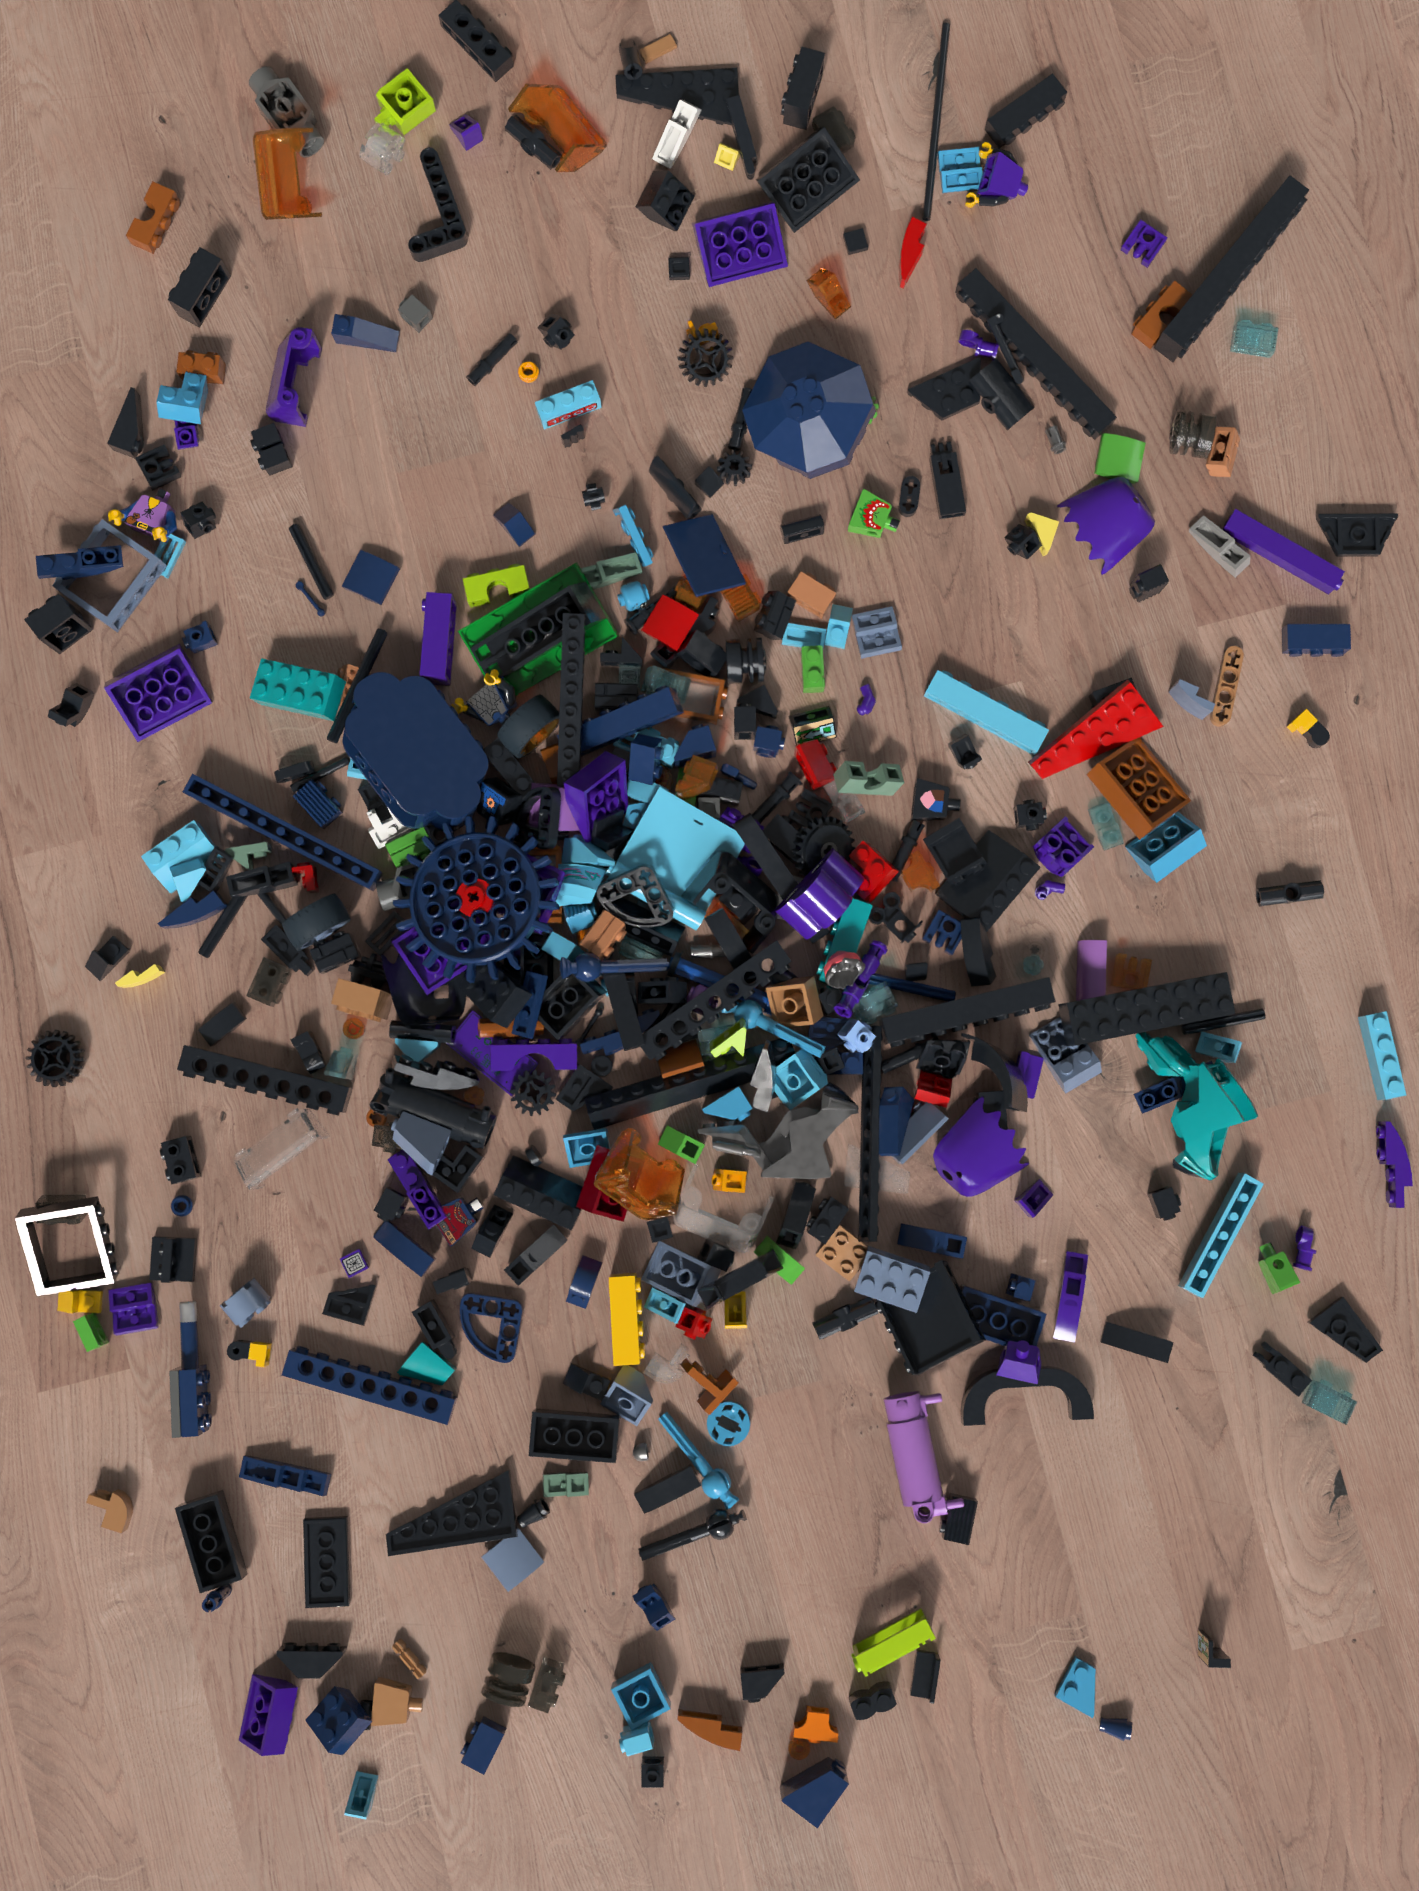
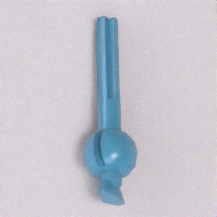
[722,994,826,1058]
[658,1412,739,1510]

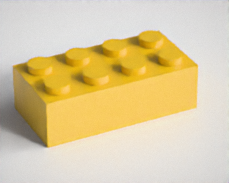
[609,1273,645,1366]

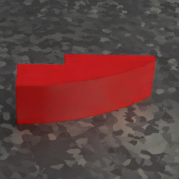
[899,216,927,289]

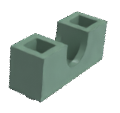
[833,761,905,796]

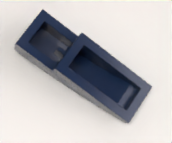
[157,891,227,929]
[373,1221,436,1277]

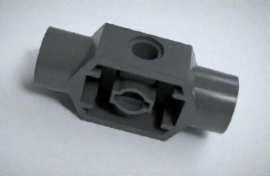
[249,66,324,158]
[376,857,471,911]

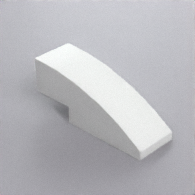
[652,100,702,169]

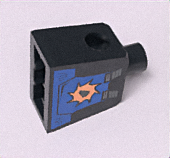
[477,777,523,831]

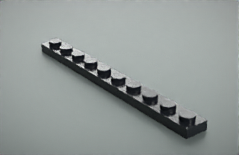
[858,1025,883,1242]

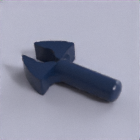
[720,763,757,790]

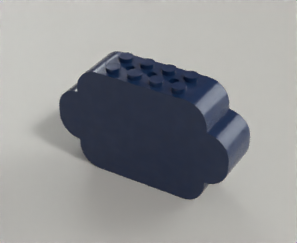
[342,672,488,831]

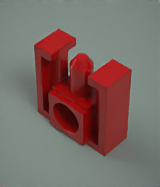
[915,1070,953,1108]

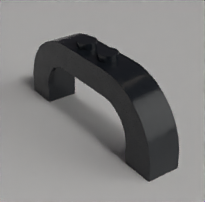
[961,1366,1094,1426]

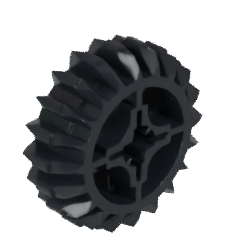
[677,328,733,387]
[25,1030,86,1087]

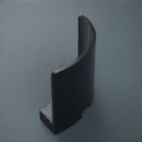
[961,1033,1028,1112]

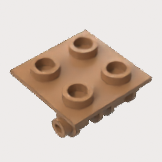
[816,1225,868,1282]

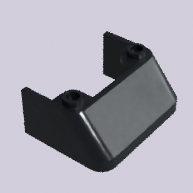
[681,851,779,954]

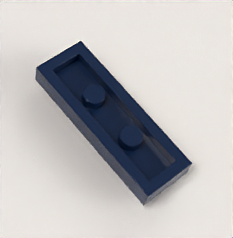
[511,971,548,1039]

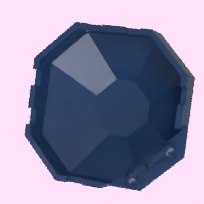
[742,342,876,479]

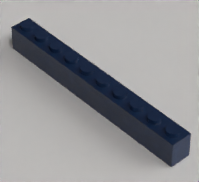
[182,774,384,892]

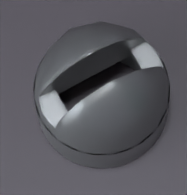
[633,1443,649,1461]

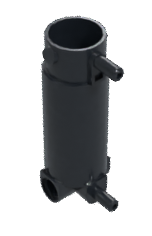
[369,1068,497,1149]

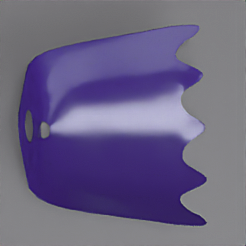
[1057,477,1155,575]
[933,1097,1029,1197]

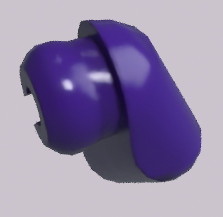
[857,684,876,716]
[1035,880,1065,900]

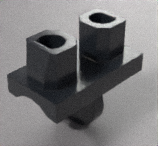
[348,953,387,990]

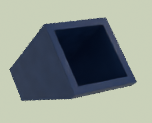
[780,1757,849,1829]

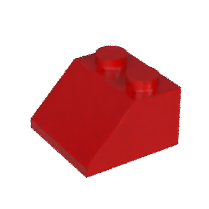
[794,739,837,791]

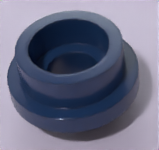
[171,1195,193,1217]

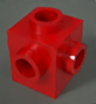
[675,1307,713,1340]

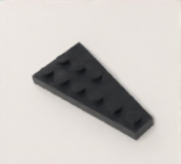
[615,68,739,126]
[386,1470,518,1556]

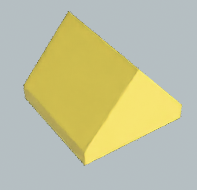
[714,143,740,171]

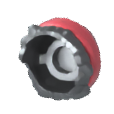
[824,951,865,989]

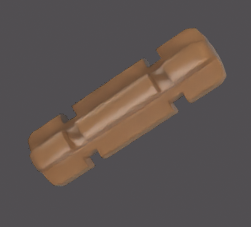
[392,1639,427,1679]

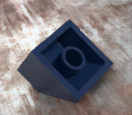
[674,724,716,769]

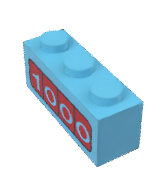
[535,380,602,430]

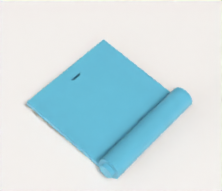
[605,787,745,931]

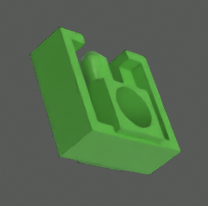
[73,1313,109,1352]

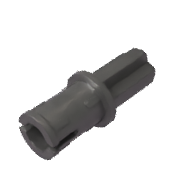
[691,943,726,960]

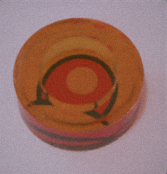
[343,1018,365,1039]

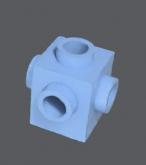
[837,1018,876,1053]

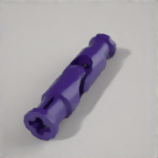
[834,940,888,1018]

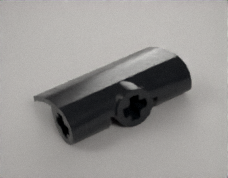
[968,359,1035,430]
[649,456,702,520]

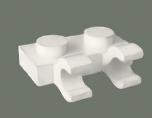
[366,807,415,849]

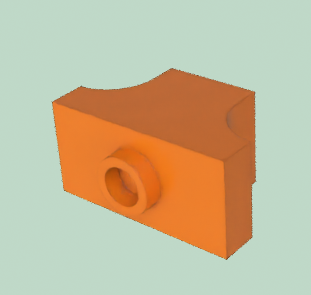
[793,1706,838,1743]

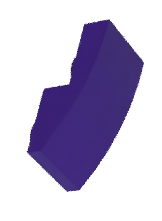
[174,420,199,450]

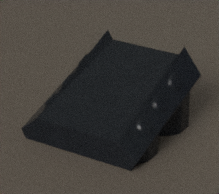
[916,1040,970,1079]

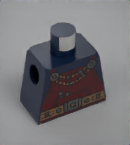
[436,1197,484,1247]

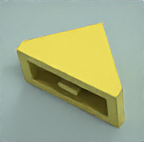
[1024,512,1059,556]

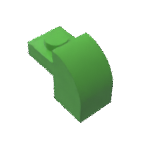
[754,1236,805,1285]

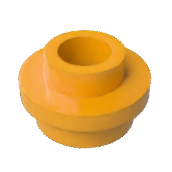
[518,362,539,383]

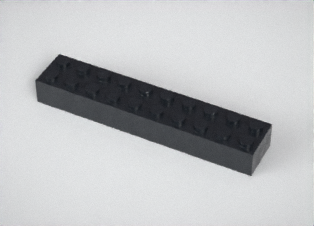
[1154,175,1309,363]

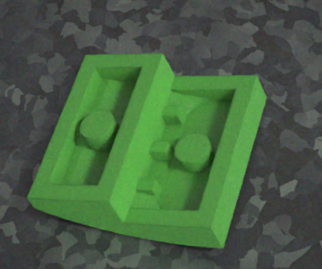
[1094,433,1146,484]

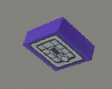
[340,1249,369,1278]

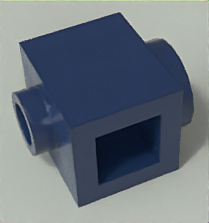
[753,725,785,758]

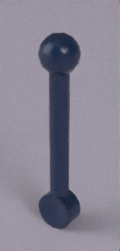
[295,581,325,617]

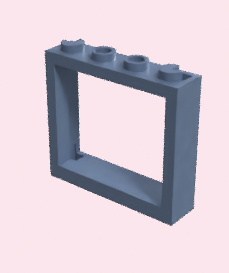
[52,519,167,633]

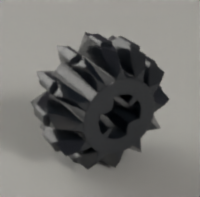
[717,449,752,487]

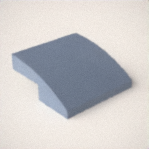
[852,606,902,659]
[1169,679,1215,720]
[481,1527,544,1592]

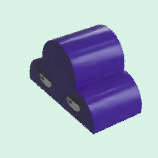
[774,848,864,940]

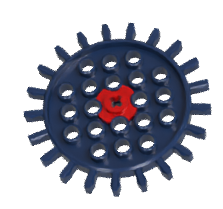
[393,816,559,983]

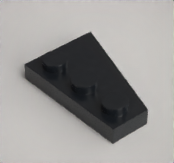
[1307,1297,1383,1363]

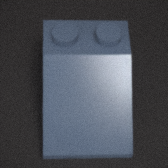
[641,1241,721,1310]

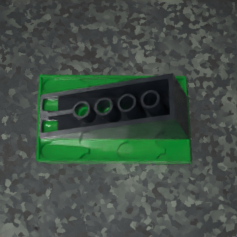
[458,563,620,696]

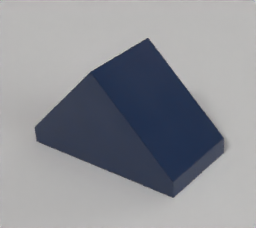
[493,502,535,547]

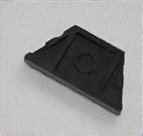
[907,357,981,421]
[1316,513,1398,557]

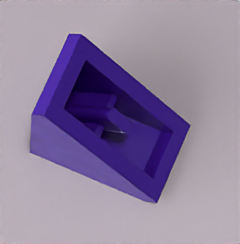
[449,114,483,151]
[1014,1179,1053,1218]

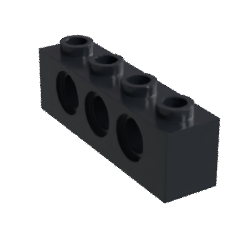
[438,0,514,82]

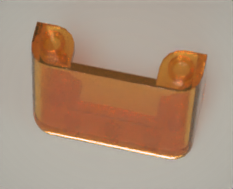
[594,1128,685,1220]

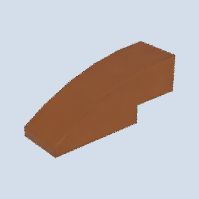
[677,1709,742,1751]

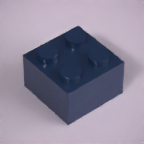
[305,1686,372,1755]

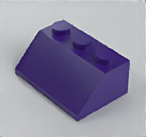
[238,1674,298,1756]

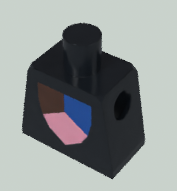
[910,778,961,821]

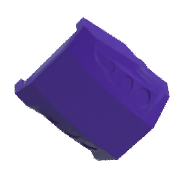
[1033,816,1094,877]

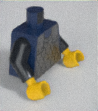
[451,669,518,726]

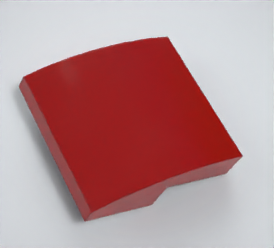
[641,595,699,651]

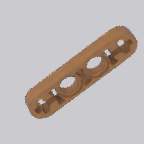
[1210,646,1244,727]

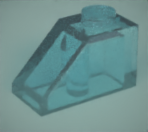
[324,1047,358,1080]

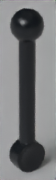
[575,1008,603,1047]

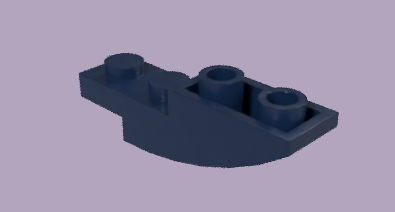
[36,545,124,580]
[580,1008,661,1056]
[1133,1061,1213,1114]

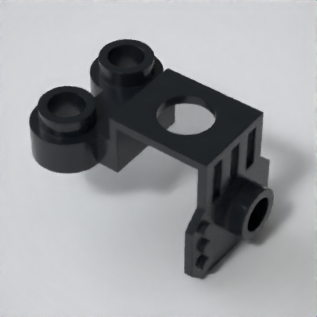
[868,892,923,944]

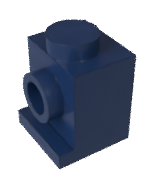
[182,621,218,654]
[1005,1273,1036,1301]

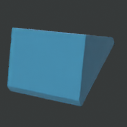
[563,1128,610,1168]

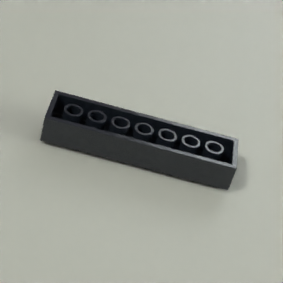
[1058,972,1236,1046]
[879,977,1056,1048]

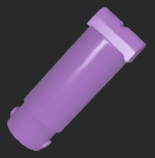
[884,1391,964,1523]

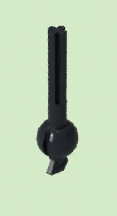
[638,1509,747,1561]

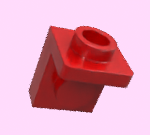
[292,862,319,893]

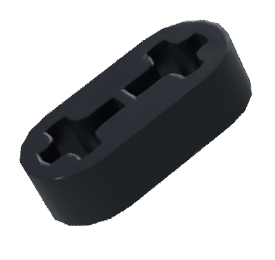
[898,476,920,517]
[274,761,315,783]

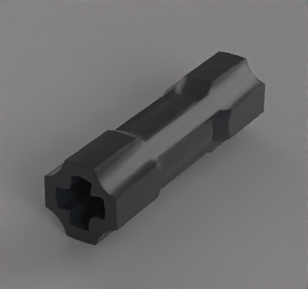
[389,1020,456,1043]

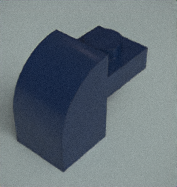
[566,1255,603,1309]
[632,1583,675,1631]

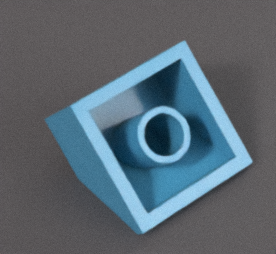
[702,1087,753,1121]

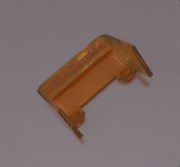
[508,84,607,172]
[253,128,322,220]

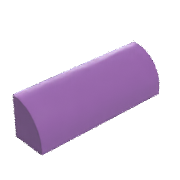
[1076,940,1107,1001]

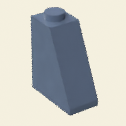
[391,1111,451,1175]

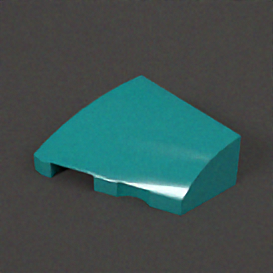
[397,1341,457,1385]

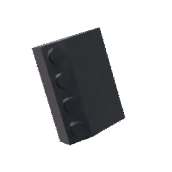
[756,126,860,233]
[935,830,1041,932]

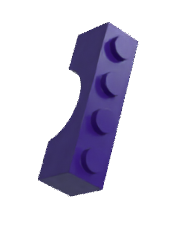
[490,1038,577,1071]

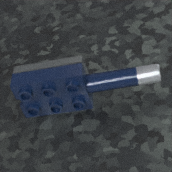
[169,1301,212,1438]

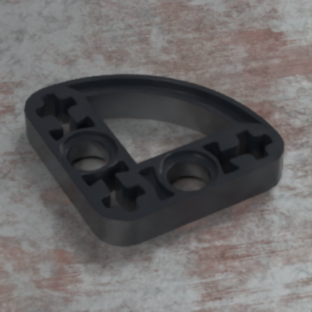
[512,787,561,849]
[597,864,674,927]

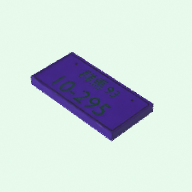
[446,1011,539,1097]

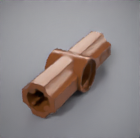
[478,1018,544,1039]

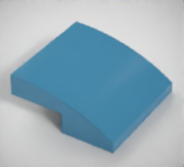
[937,147,983,193]

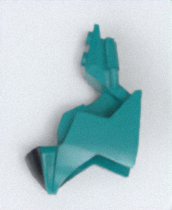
[1135,1032,1258,1180]

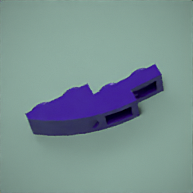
[1376,1121,1413,1208]
[387,1149,447,1229]
[1053,1251,1088,1343]

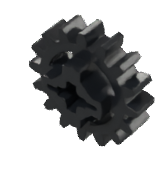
[510,1069,556,1116]

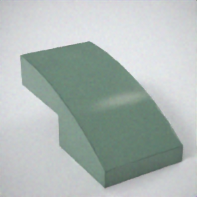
[542,1472,589,1497]

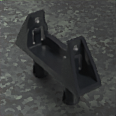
[697,1249,783,1309]

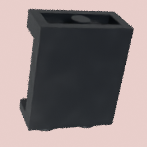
[923,818,987,886]

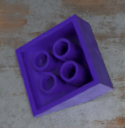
[564,751,628,843]

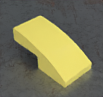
[115,964,165,988]

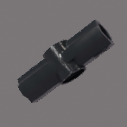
[505,115,562,170]
[1255,880,1324,907]
[812,1297,878,1340]

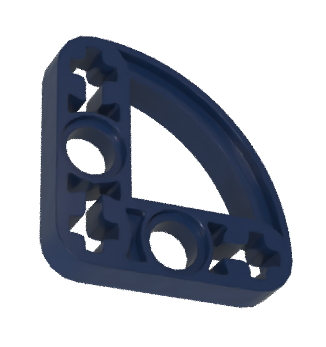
[460,1293,523,1363]

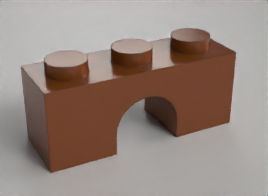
[126,181,180,254]
[1131,280,1192,349]

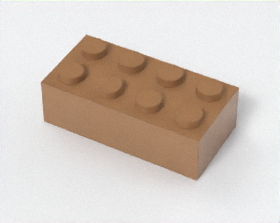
[331,978,393,1022]

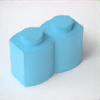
[619,1720,654,1757]

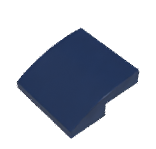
[342,550,400,605]

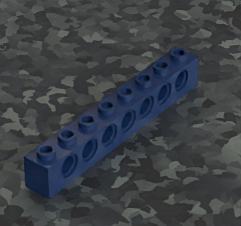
[281,1346,458,1425]

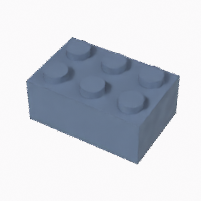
[854,1246,930,1313]

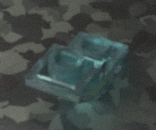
[1088,802,1124,851]

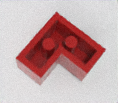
[849,840,899,902]

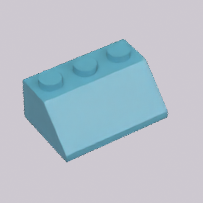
[141,820,223,894]

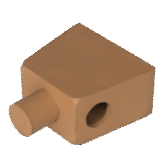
[371,1677,424,1726]

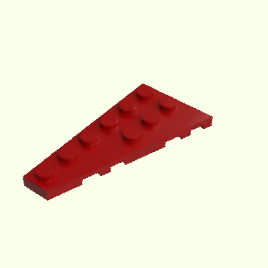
[1028,680,1164,779]

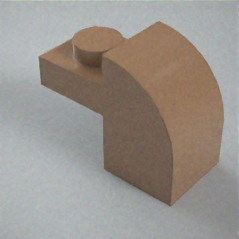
[86,1489,133,1534]

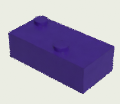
[420,592,457,686]

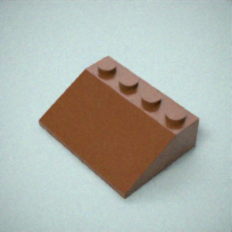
[1086,738,1191,840]

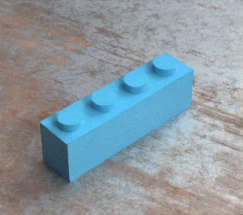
[1358,1011,1406,1100]

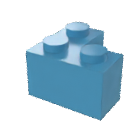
[156,372,208,424]

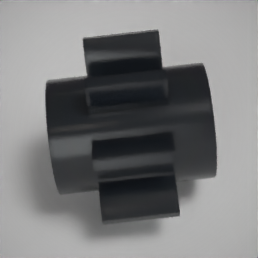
[582,483,605,511]

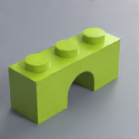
[463,564,530,608]

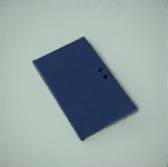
[663,514,746,597]

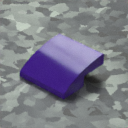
[108,1283,159,1336]

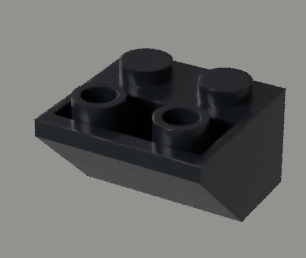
[635,170,695,231]

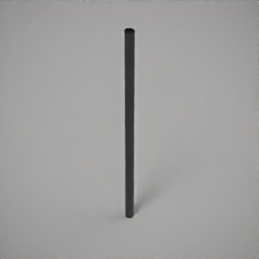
[922,23,950,221]

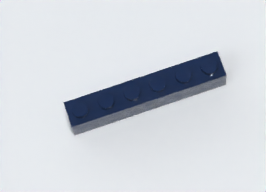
[557,685,684,757]

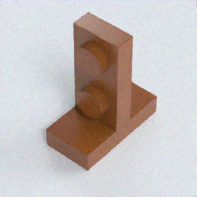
[680,1358,739,1415]

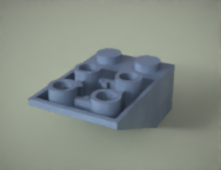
[1029,1016,1102,1094]

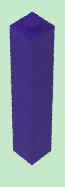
[1222,509,1345,595]

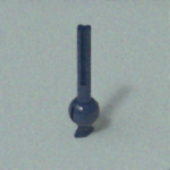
[560,952,669,982]

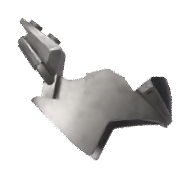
[698,1082,859,1179]

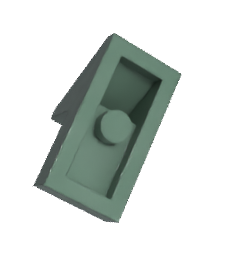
[225,842,273,870]

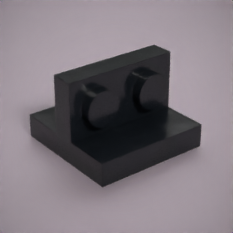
[149,1236,197,1283]

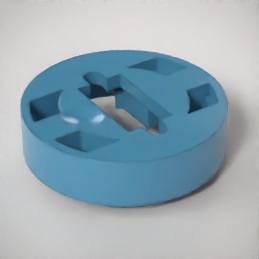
[707,1401,751,1446]

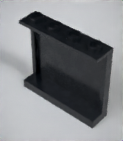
[875,1260,986,1375]

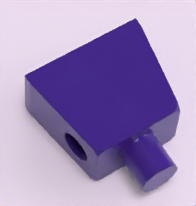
[997,1340,1041,1384]

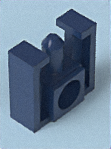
[922,910,962,956]

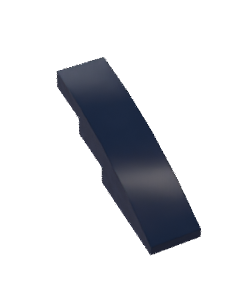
[239,1455,331,1496]

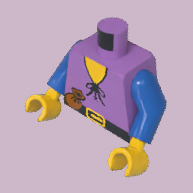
[108,489,177,543]

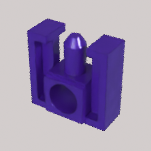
[1121,220,1168,268]

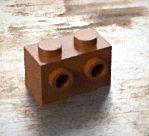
[176,350,226,384]

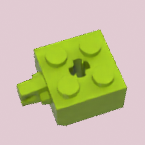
[374,68,436,135]

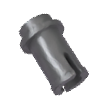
[1045,426,1066,454]

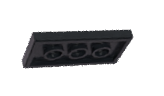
[303,1516,350,1608]

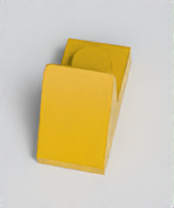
[57,1289,103,1314]

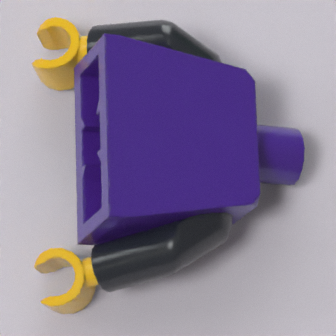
[965,142,1028,208]

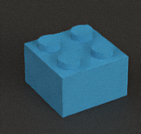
[611,1662,671,1730]

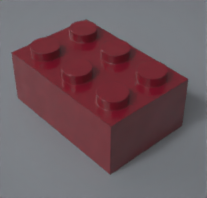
[576,1145,644,1222]

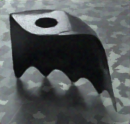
[381,954,467,1025]

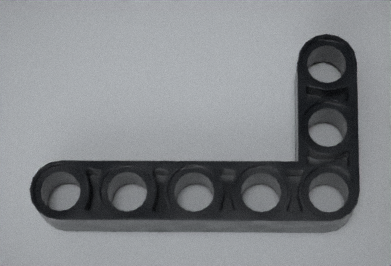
[408,147,468,262]

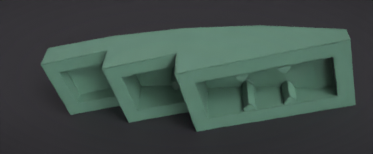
[581,552,642,590]

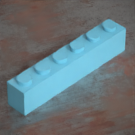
[924,670,1049,755]
[1178,1173,1264,1298]

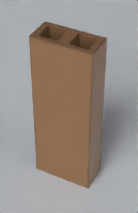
[639,34,677,64]

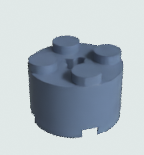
[220,1278,271,1328]

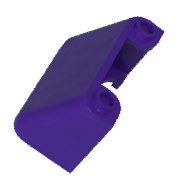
[266,327,322,427]

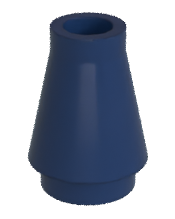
[1099,1717,1133,1741]

